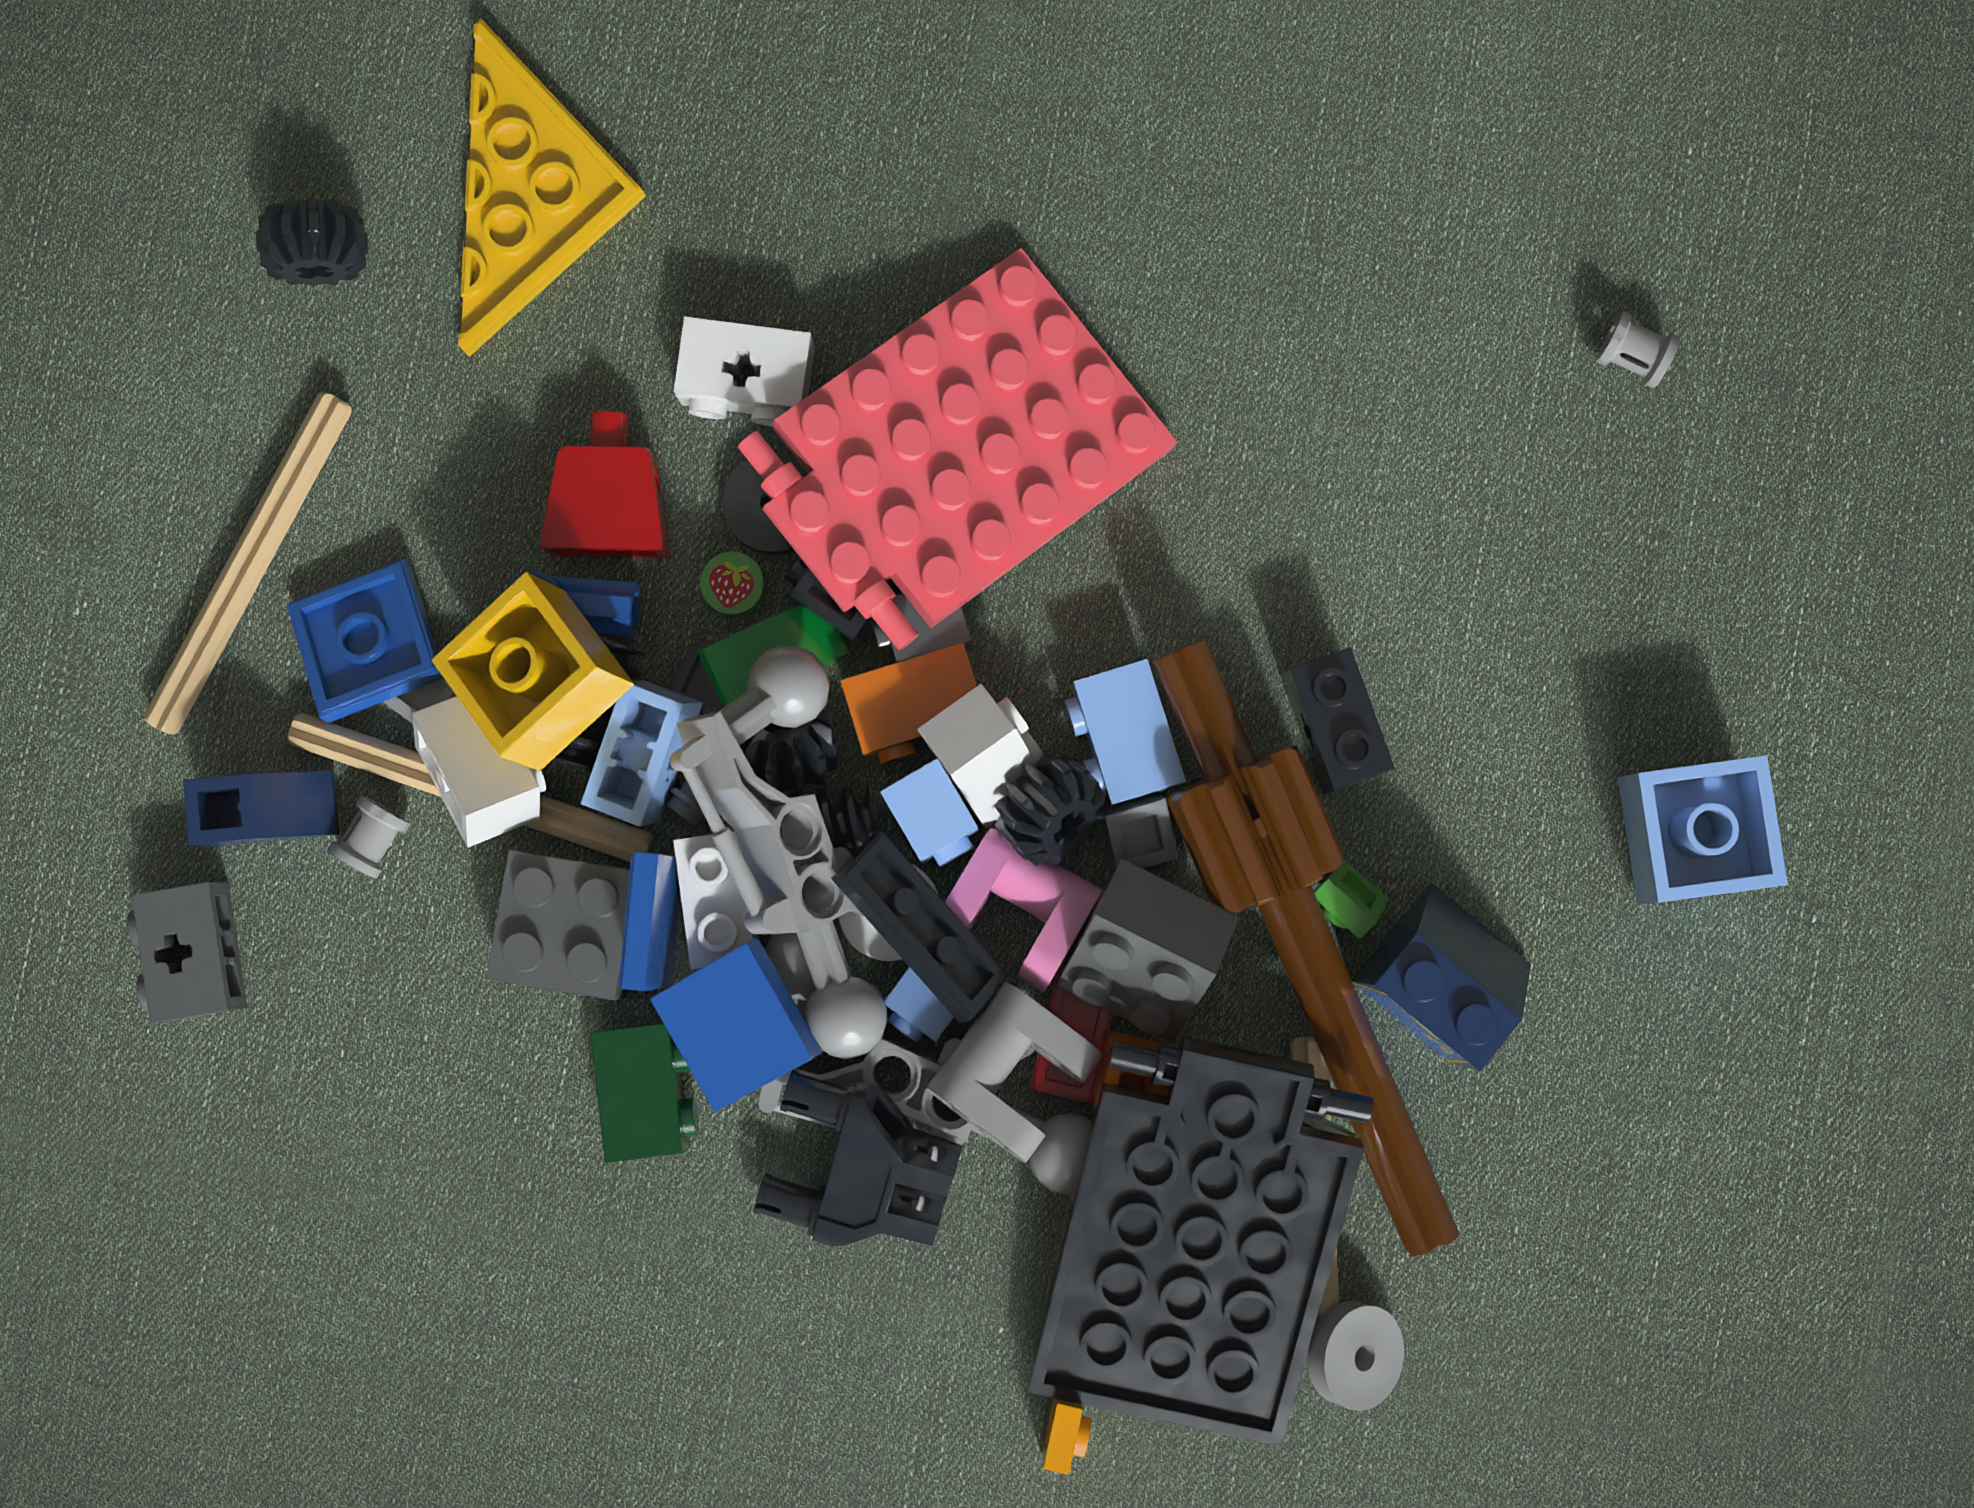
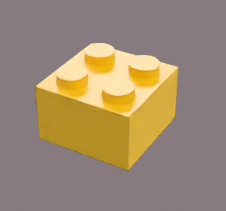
[431,572,634,771]

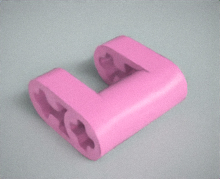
[945,826,1103,993]

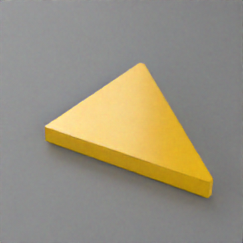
[458,18,646,357]

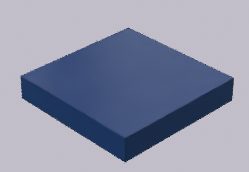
[286,558,444,723]
[650,937,822,1113]

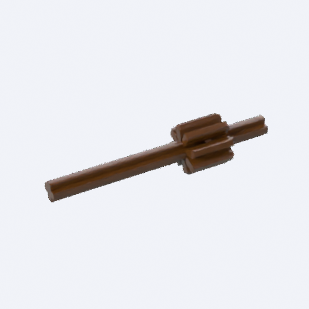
[1153,639,1460,1256]

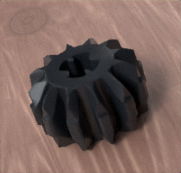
[256,196,368,288]
[739,710,839,796]
[994,753,1107,866]

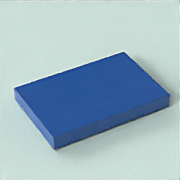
[618,852,681,991]

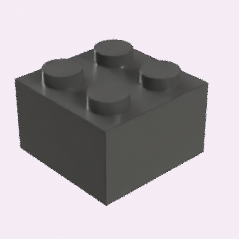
[486,850,630,1000]
[1056,858,1239,1043]

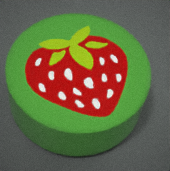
[700,551,765,617]

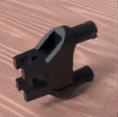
[753,1070,963,1246]

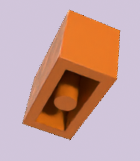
[840,643,977,765]

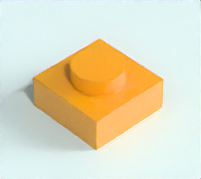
[1042,1398,1092,1475]

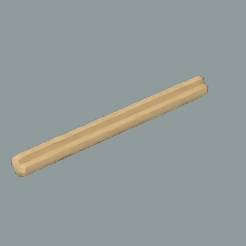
[144,392,352,735]
[287,713,653,862]

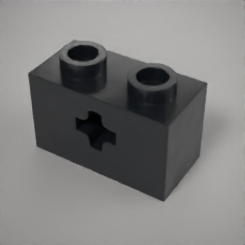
[1280,647,1395,795]

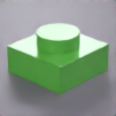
[1314,860,1389,939]

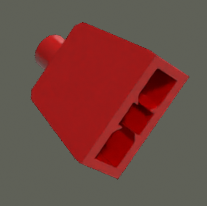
[540,411,671,559]

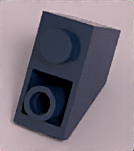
[183,771,340,847]

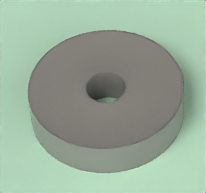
[1307,1300,1404,1411]

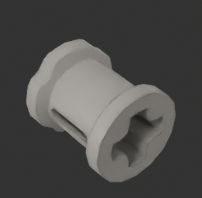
[1596,311,1681,388]
[327,795,411,879]

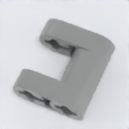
[926,982,1103,1163]

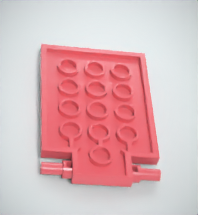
[738,248,1177,651]

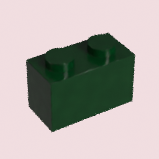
[590,1022,699,1163]

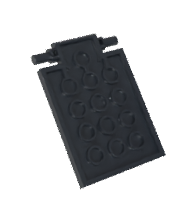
[1027,1036,1374,1446]

